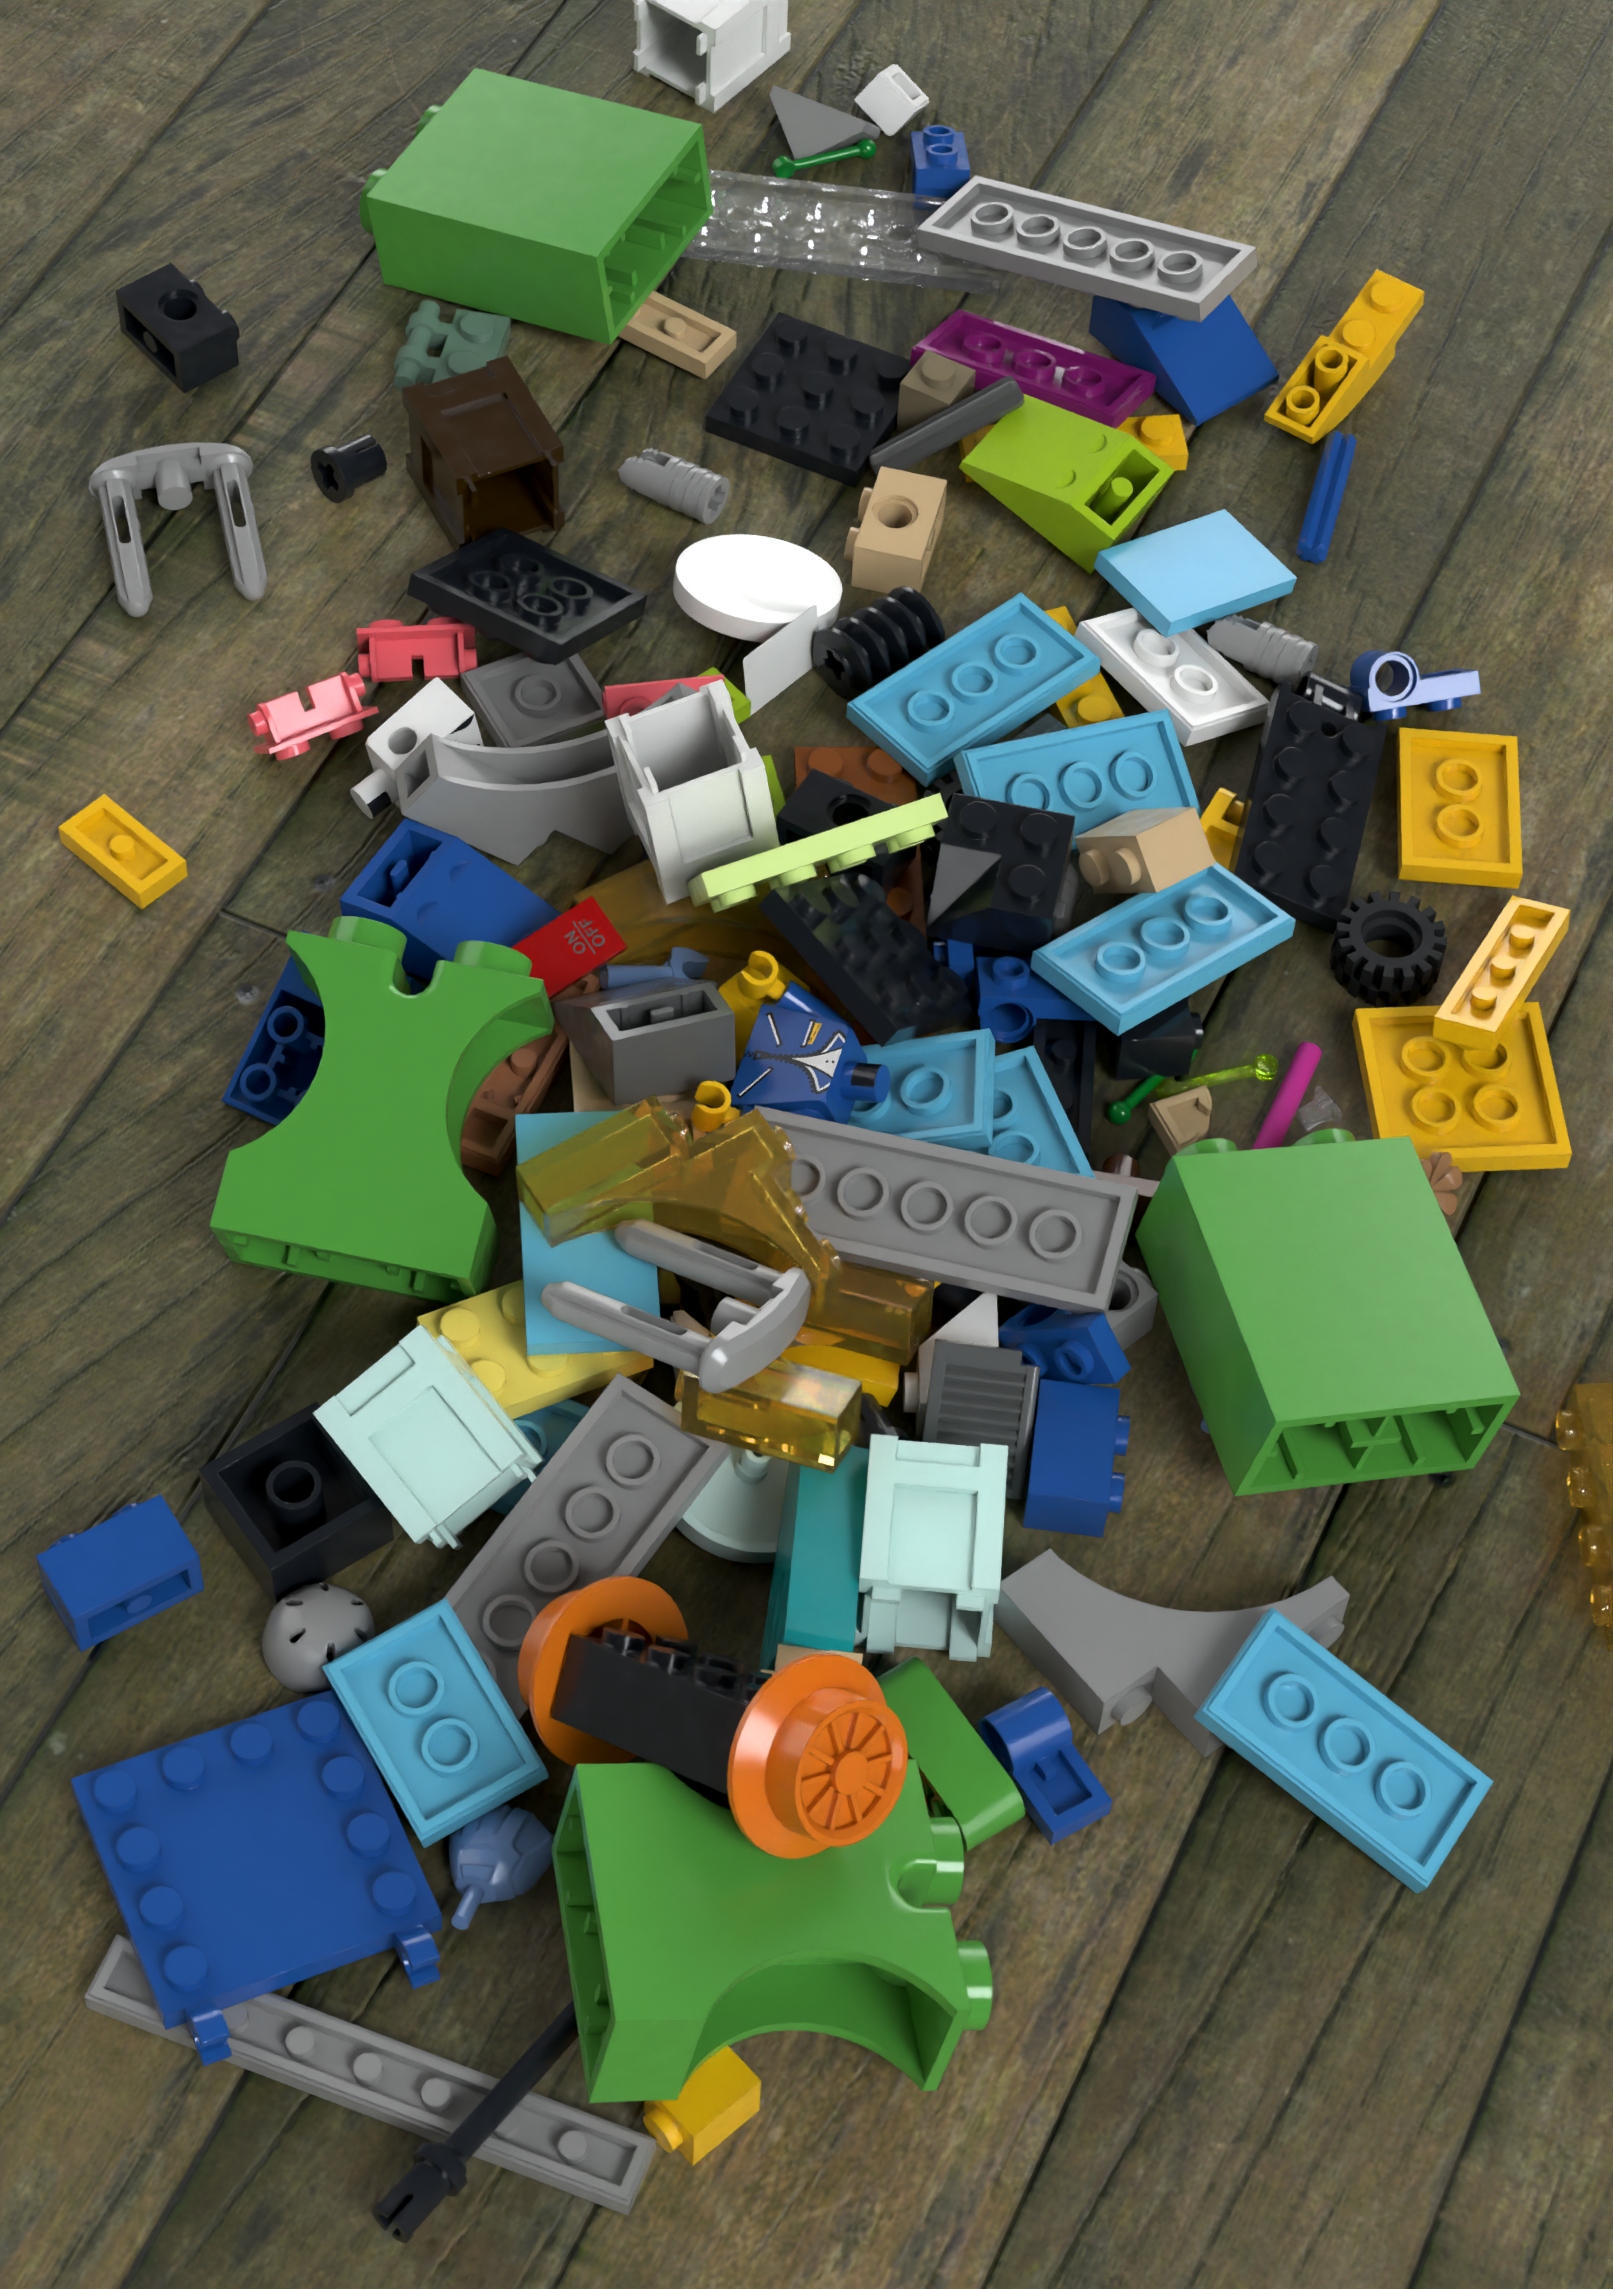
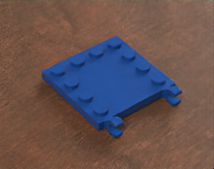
[71,1689,442,2066]

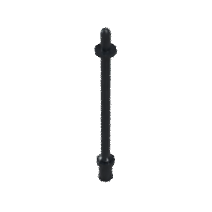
[371,2000,579,2243]

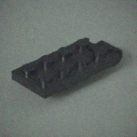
[1228,671,1388,934]

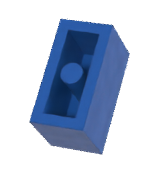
[1023,1379,1130,1538]
[36,1494,204,1652]

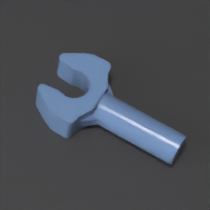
[599,947,717,989]

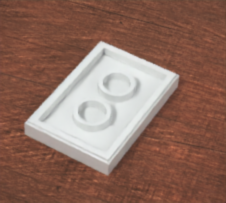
[1074,607,1270,747]

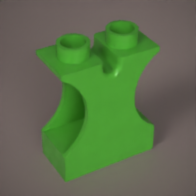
[209,916,555,1306]
[551,1759,993,2103]

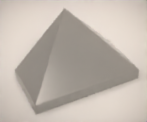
[769,85,881,159]

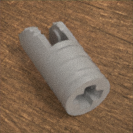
[617,448,730,525]
[1206,614,1319,691]

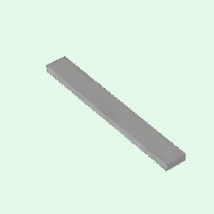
[84,1934,657,2216]

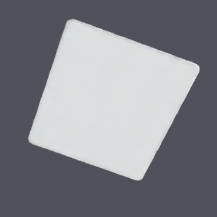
[743,605,818,715]

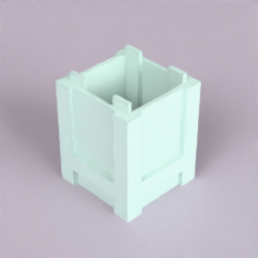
[313,1324,546,1550]
[854,1434,1008,1662]

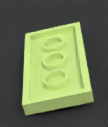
[686,793,948,913]

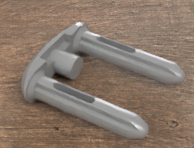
[88,442,269,618]
[540,1218,811,1394]

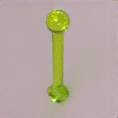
[1157,1053,1279,1100]

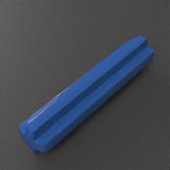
[1296,430,1357,564]

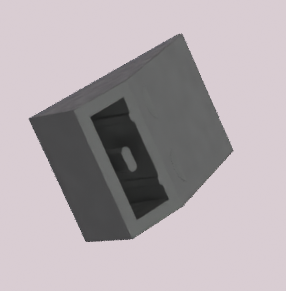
[550,976,736,1106]

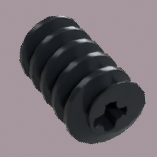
[812,586,945,699]

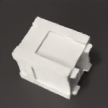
[632,0,791,113]
[605,679,780,904]

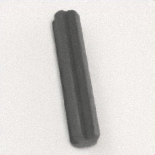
[869,376,1025,476]

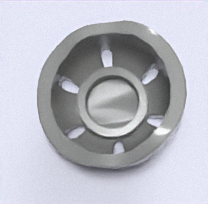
[262,1583,376,1692]

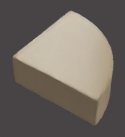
[1147,1084,1212,1157]

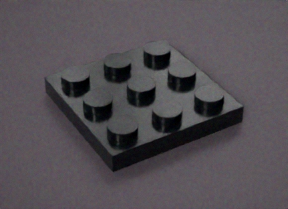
[705,312,913,488]
[407,526,648,666]
[758,871,977,1048]

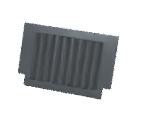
[921,1339,1041,1499]

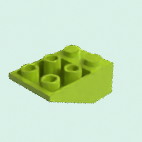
[958,394,1175,574]

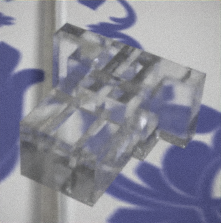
[1296,1085,1342,1131]

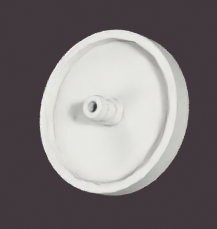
[673,534,842,643]

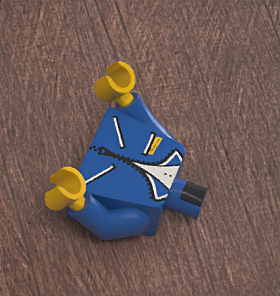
[691,951,890,1139]

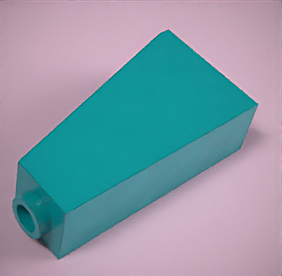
[758,1434,869,1672]

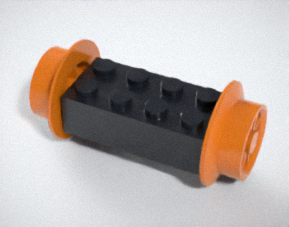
[517,1575,908,1859]

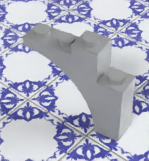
[394,682,698,866]
[993,1549,1350,1758]

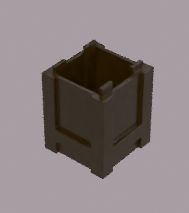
[402,355,565,551]

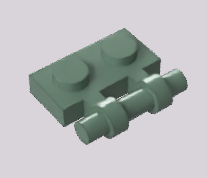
[393,300,511,392]

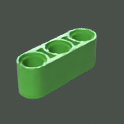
[875,1656,1025,1853]

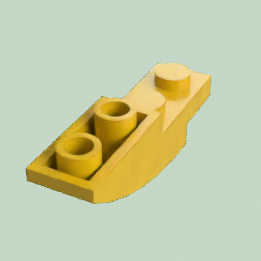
[1264,269,1424,444]

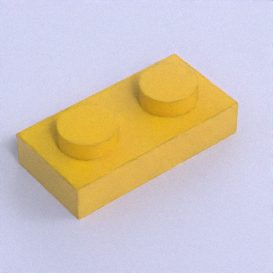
[58,794,188,909]

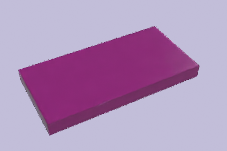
[909,309,1156,429]

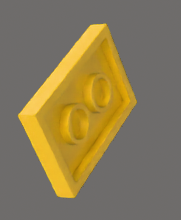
[1396,727,1523,889]

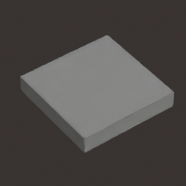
[460,651,607,748]

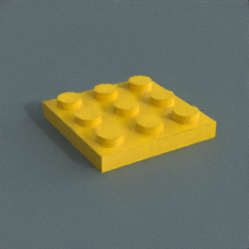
[1352,1002,1572,1172]

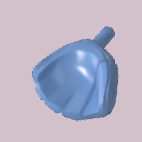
[448,1804,554,1930]

